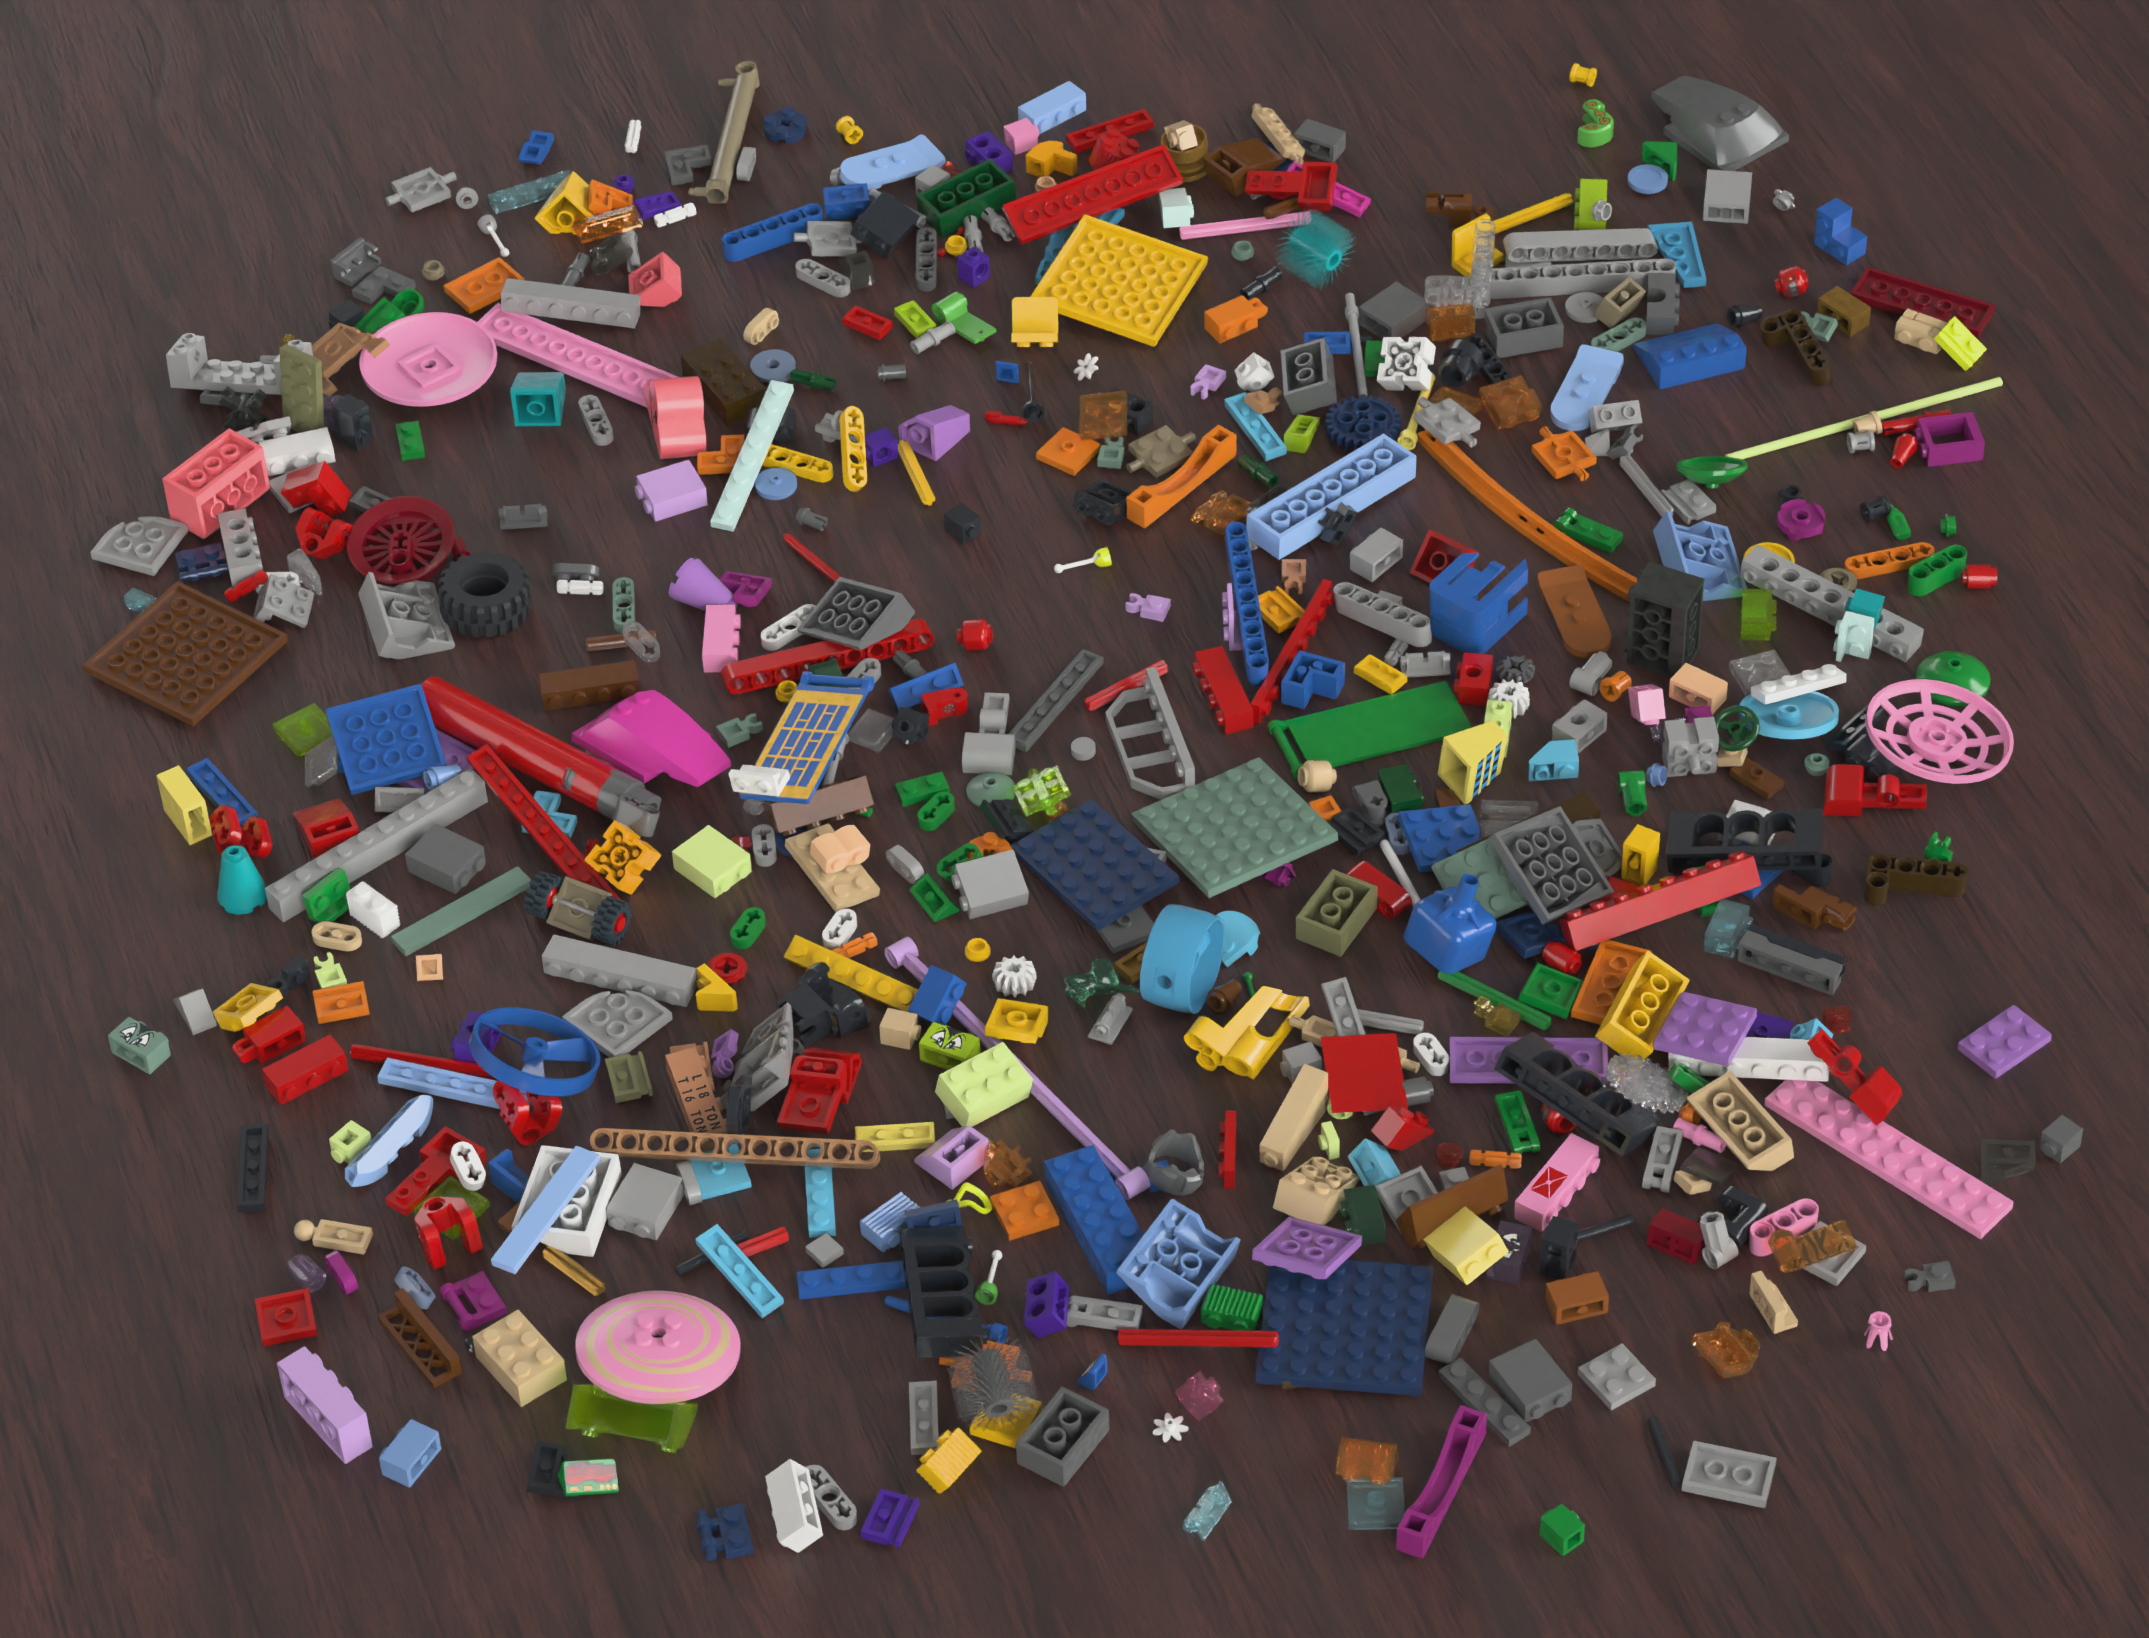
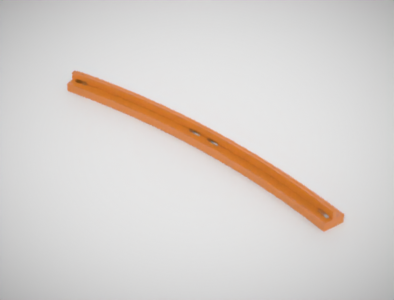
[1417,429,1637,602]

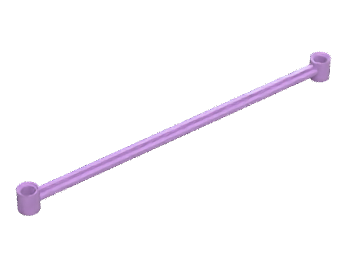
[884,936,1150,1200]

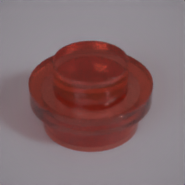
[1436,1142,1463,1167]

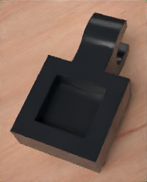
[268,955,310,997]

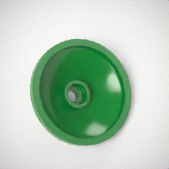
[1676,456,1747,488]
[1916,651,1990,706]

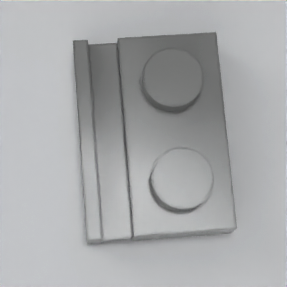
[1661,479,1716,525]

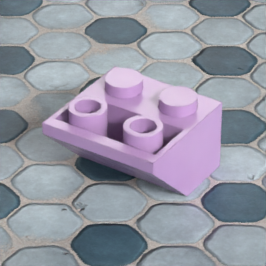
[914,1126,990,1190]

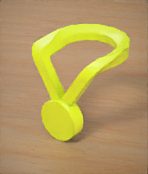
[946,1182,992,1214]

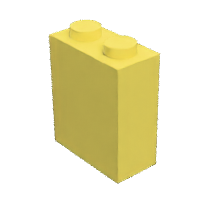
[156,765,212,845]
[1423,1206,1509,1285]

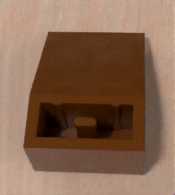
[1203,138,1286,197]

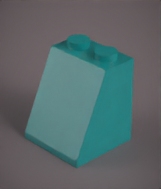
[510,372,566,426]

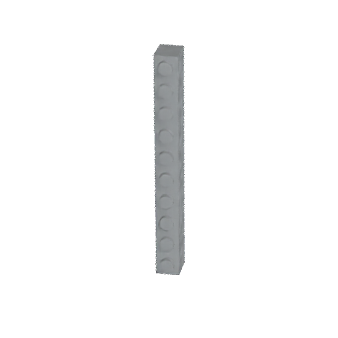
[265,768,488,922]

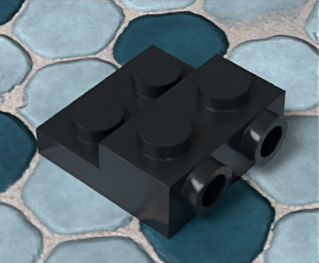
[1073,479,1132,525]

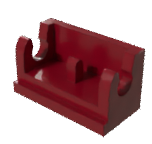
[1646,1208,1706,1265]

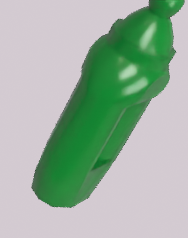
[1887,504,1911,540]

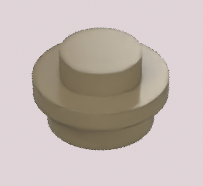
[422,260,445,281]

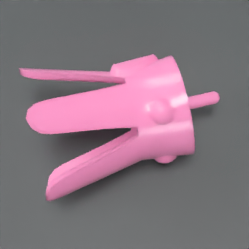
[1864,1311,1893,1351]

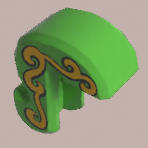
[1577,99,1614,148]

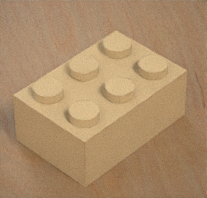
[472,1310,567,1407]

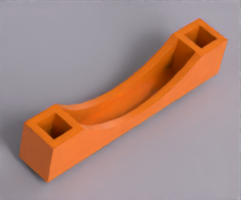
[1126,425,1236,529]

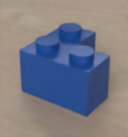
[1814,198,1867,265]
[1281,650,1345,709]

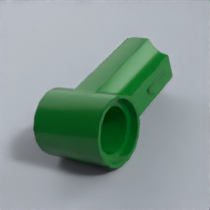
[1617,770,1647,817]

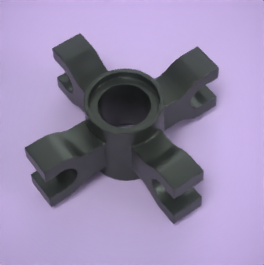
[218,386,271,430]

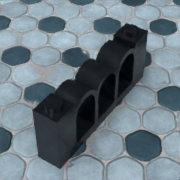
[1666,808,1825,872]
[1494,1032,1661,1156]
[900,1227,988,1358]

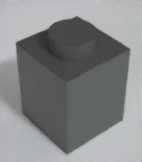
[2039,1115,2083,1163]

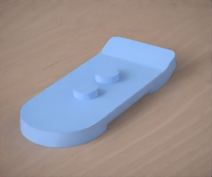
[839,135,946,190]
[1550,344,1624,431]

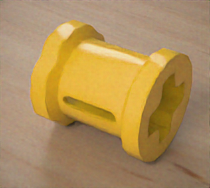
[1570,63,1597,87]
[836,116,863,144]

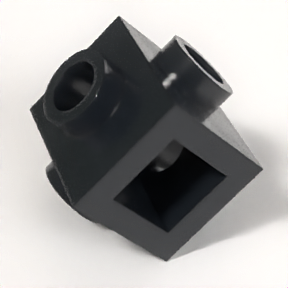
[892,707,930,746]

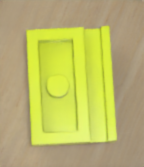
[1933,316,1986,371]

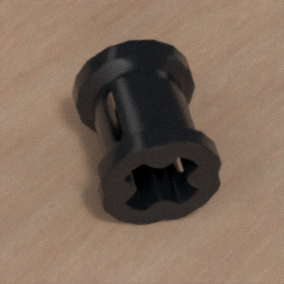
[1860,495,1891,523]

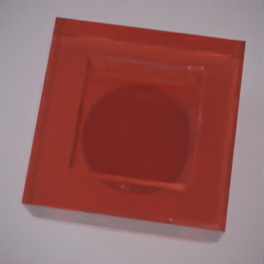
[1822,1005,1852,1033]

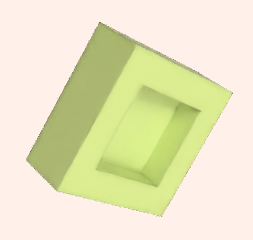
[1318,1121,1340,1160]

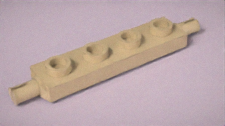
[1251,103,1305,165]
[1289,1015,1420,1073]

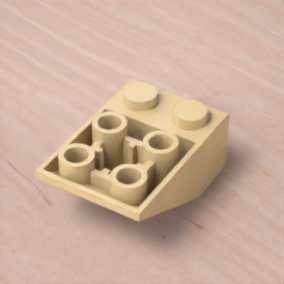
[1273,1157,1360,1225]

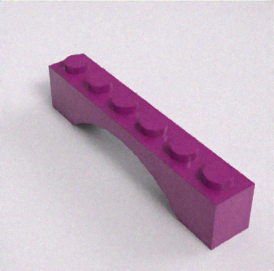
[1396,1405,1487,1559]

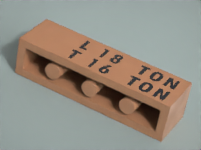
[665,1047,728,1152]

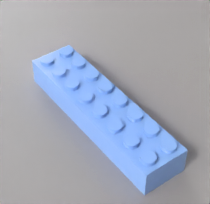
[1247,433,1417,560]

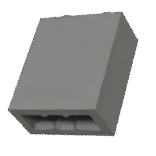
[1703,169,1752,224]
[951,849,1029,919]
[606,1163,684,1241]

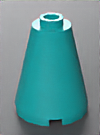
[217,845,267,915]

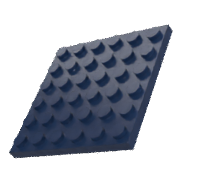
[1256,1260,1434,1396]

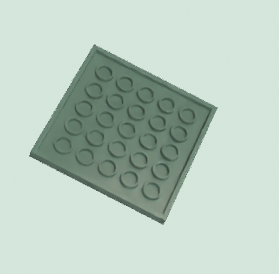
[1131,757,1338,898]

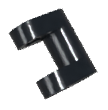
[1697,1186,1769,1250]

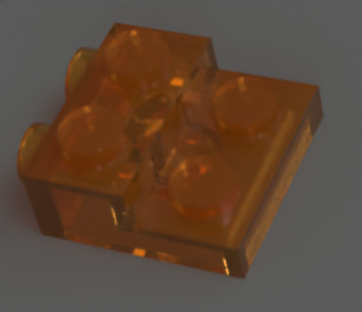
[1479,375,1543,430]

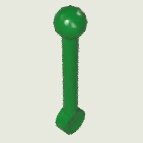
[1243,972,1255,998]

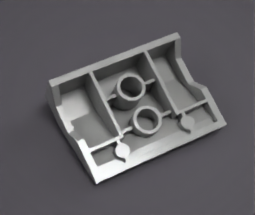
[358,572,455,660]

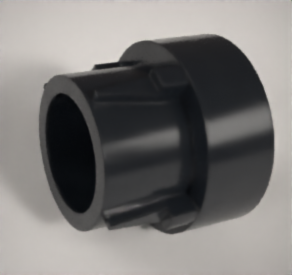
[1437,339,1484,387]

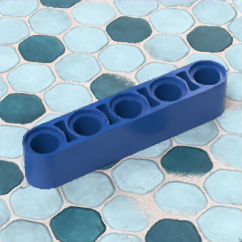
[722,204,823,262]

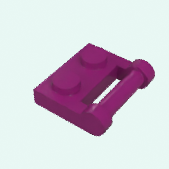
[439,1271,507,1331]

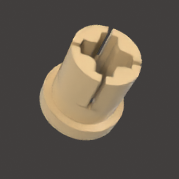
[1852,411,1882,434]

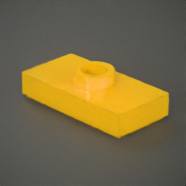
[1354,654,1407,694]

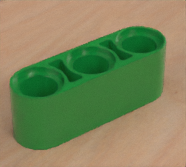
[1907,545,1967,597]

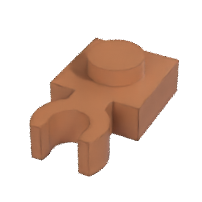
[1282,559,1306,594]

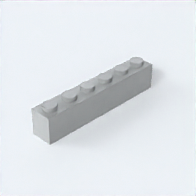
[501,278,641,328]
[542,935,697,1007]

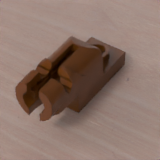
[1426,191,1494,227]
[1772,884,1857,931]

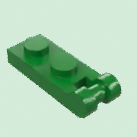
[1553,508,1623,553]
[1495,1090,1540,1155]

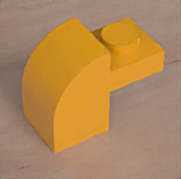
[1026,141,1078,177]

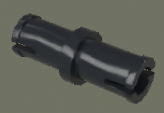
[1240,266,1283,300]

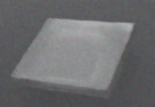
[848,709,894,752]
[305,735,337,788]

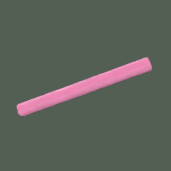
[1179,211,1311,240]

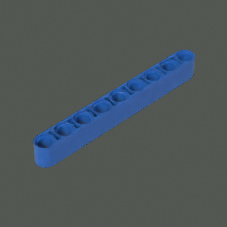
[1225,522,1269,686]

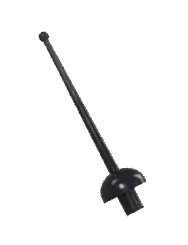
[1021,361,1044,422]

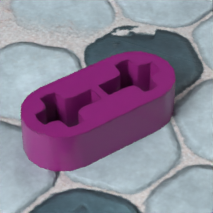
[324,1250,359,1295]

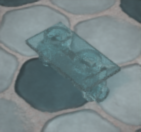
[1183,1481,1232,1541]

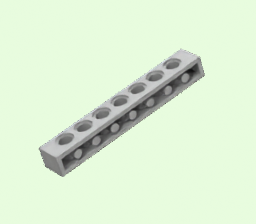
[1740,544,1924,662]

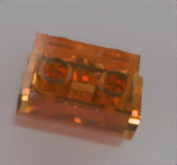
[1335,1437,1400,1485]

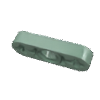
[1591,318,1646,352]
[613,577,635,633]

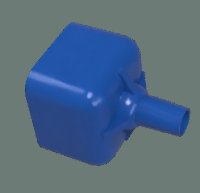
[1403,874,1496,974]

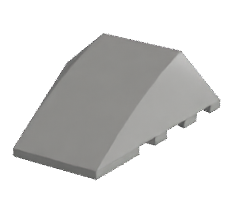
[719,1002,793,1111]

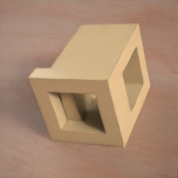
[1164,120,1198,151]

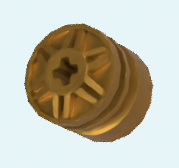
[1161,124,1209,182]

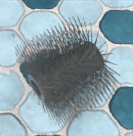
[946,1335,1039,1431]

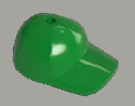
[391,288,425,317]

